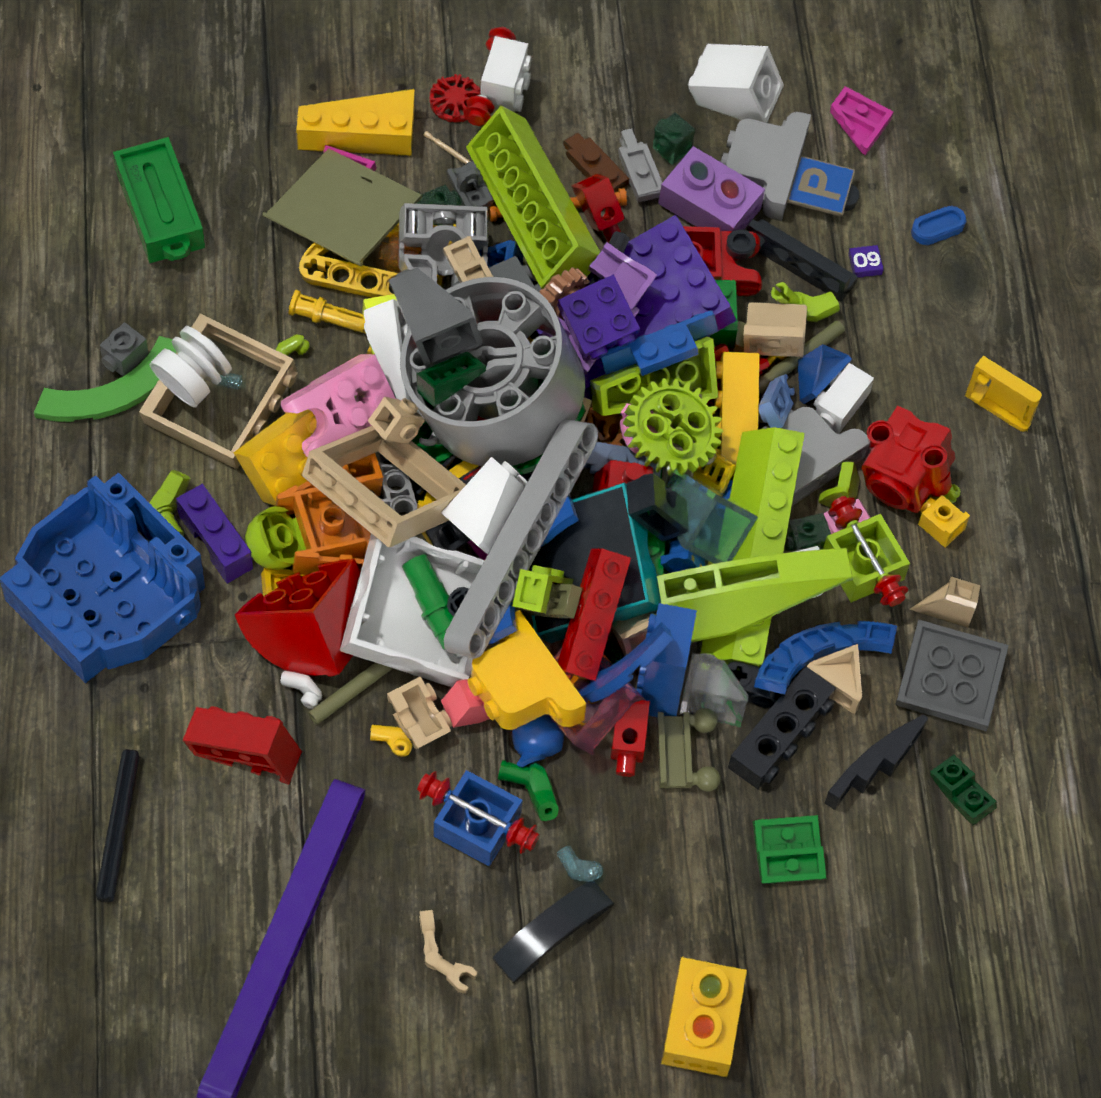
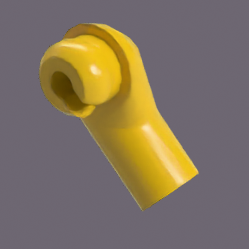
[370,725,412,757]

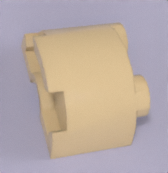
[387,676,452,749]

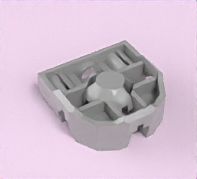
[399,203,488,287]

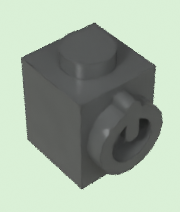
[100,322,149,376]

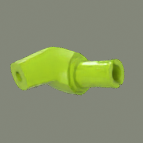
[771,282,840,322]
[150,470,191,536]

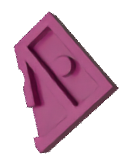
[830,86,894,155]

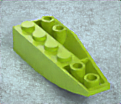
[657,548,853,642]

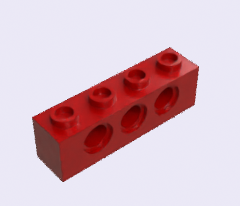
[558,548,631,681]

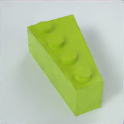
[590,336,718,416]

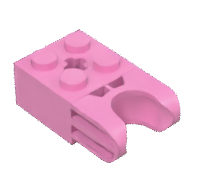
[280,354,396,457]

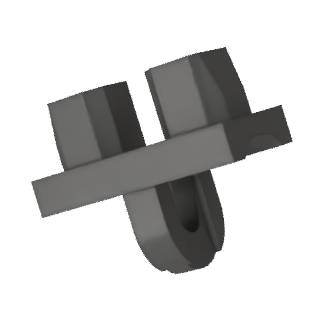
[447,161,494,214]

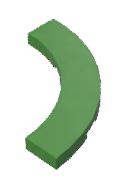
[34,336,176,422]

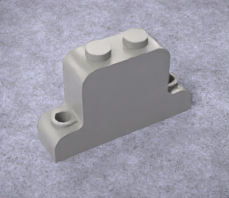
[721,112,811,221]
[762,406,870,506]

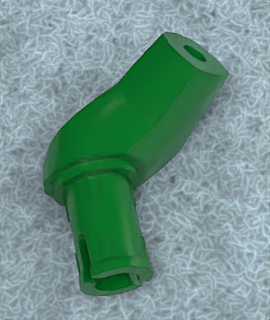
[498,760,559,821]

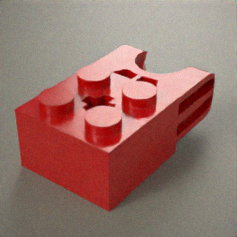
[683,226,762,296]

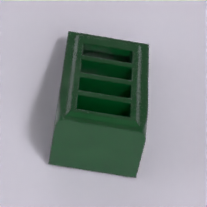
[416,351,486,406]

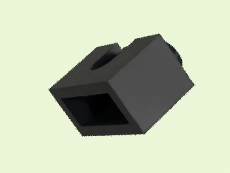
[627,473,689,542]

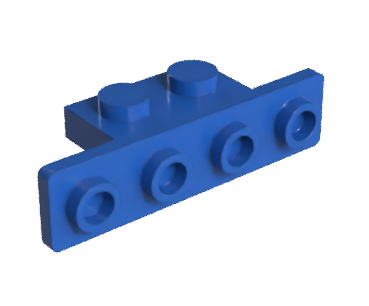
[601,310,718,376]

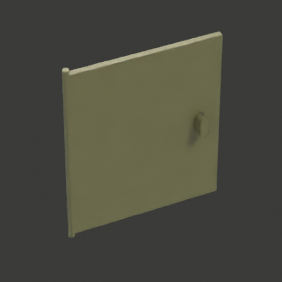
[262,148,422,266]

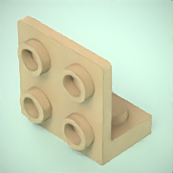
[743,303,807,357]

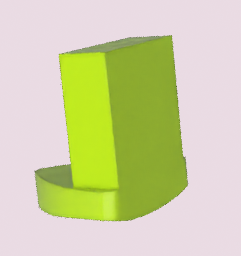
[819,462,860,507]

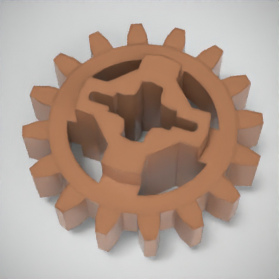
[539,267,590,320]

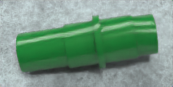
[401,554,454,650]

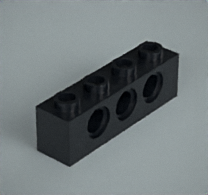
[728,666,836,790]

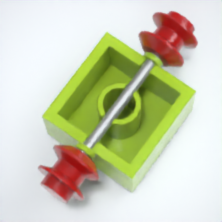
[823,496,910,607]

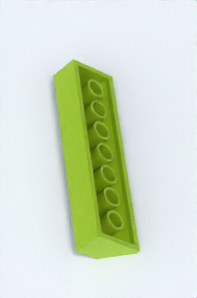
[466,105,600,289]
[699,427,805,671]

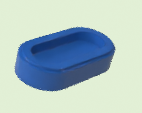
[911,206,966,245]

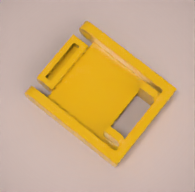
[965,356,1042,432]

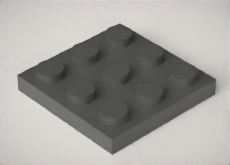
[895,619,1009,731]

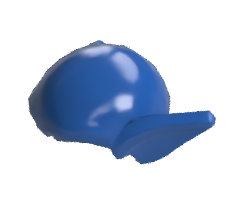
[512,714,564,768]

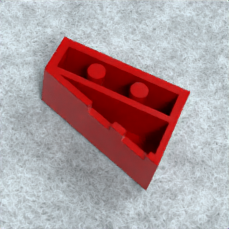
[183,706,302,785]

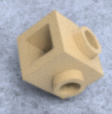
[368,397,425,444]

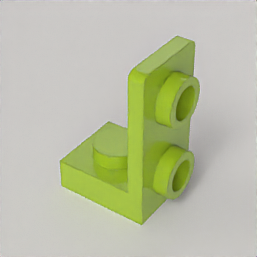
[512,565,573,613]

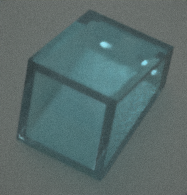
[665,468,758,564]

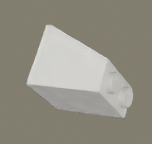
[688,44,784,123]
[441,457,528,555]

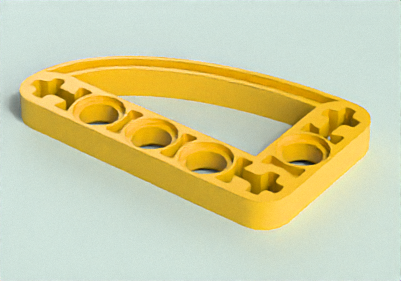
[299,223,453,298]

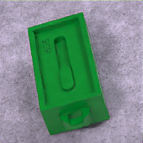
[113,137,205,264]

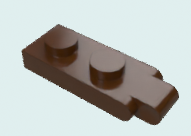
[563,133,629,192]

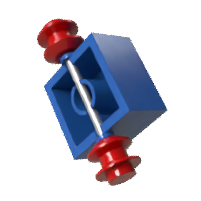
[417,770,540,867]

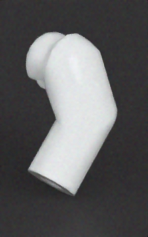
[280,671,322,709]

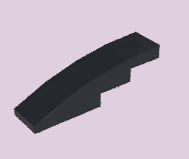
[824,714,928,810]

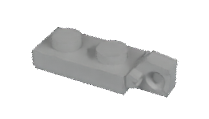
[618,129,663,203]

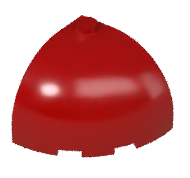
[234,559,360,676]

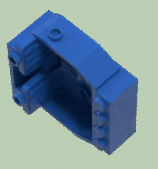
[0,473,205,683]

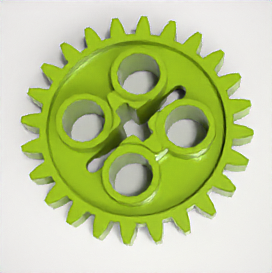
[623,378,723,476]

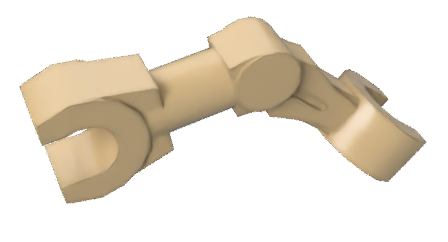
[419,910,477,994]

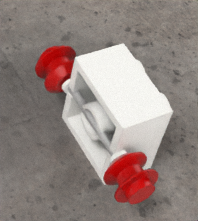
[464,27,532,126]

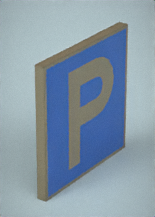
[787,156,855,217]

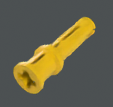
[288,290,366,334]

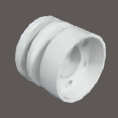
[149,326,232,408]

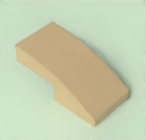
[443,236,493,283]

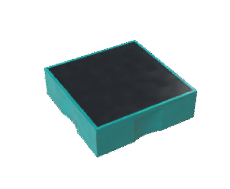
[529,483,661,643]

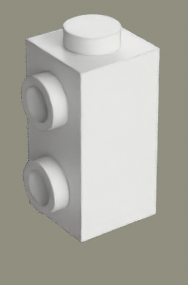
[814,363,874,434]

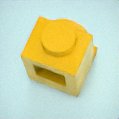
[918,495,970,547]

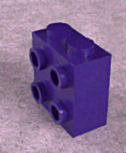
[557,274,640,360]

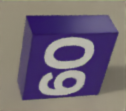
[848,245,884,277]

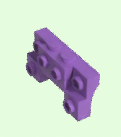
[538,242,657,374]

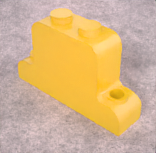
[467,610,586,730]

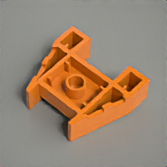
[276,453,383,575]

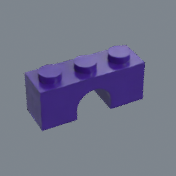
[176,483,253,584]

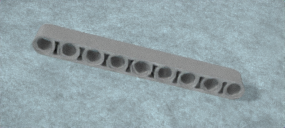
[444,419,598,658]

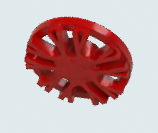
[429,74,481,122]

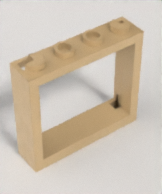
[139,314,298,470]
[302,426,466,548]

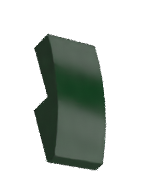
[930,755,997,825]

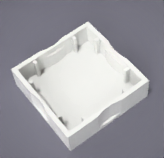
[340,534,485,687]

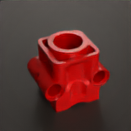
[862,405,956,513]

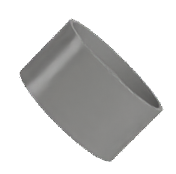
[400,277,585,466]

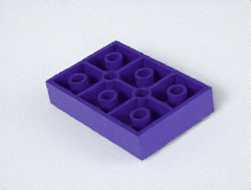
[537,215,737,403]

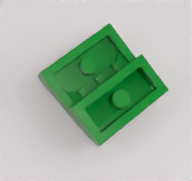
[753,815,826,884]

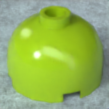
[245,506,306,570]

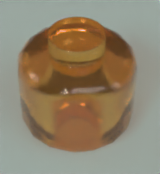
[379,234,422,273]

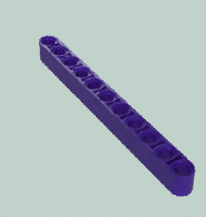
[197,779,366,1098]

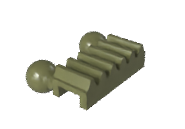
[656,708,721,792]

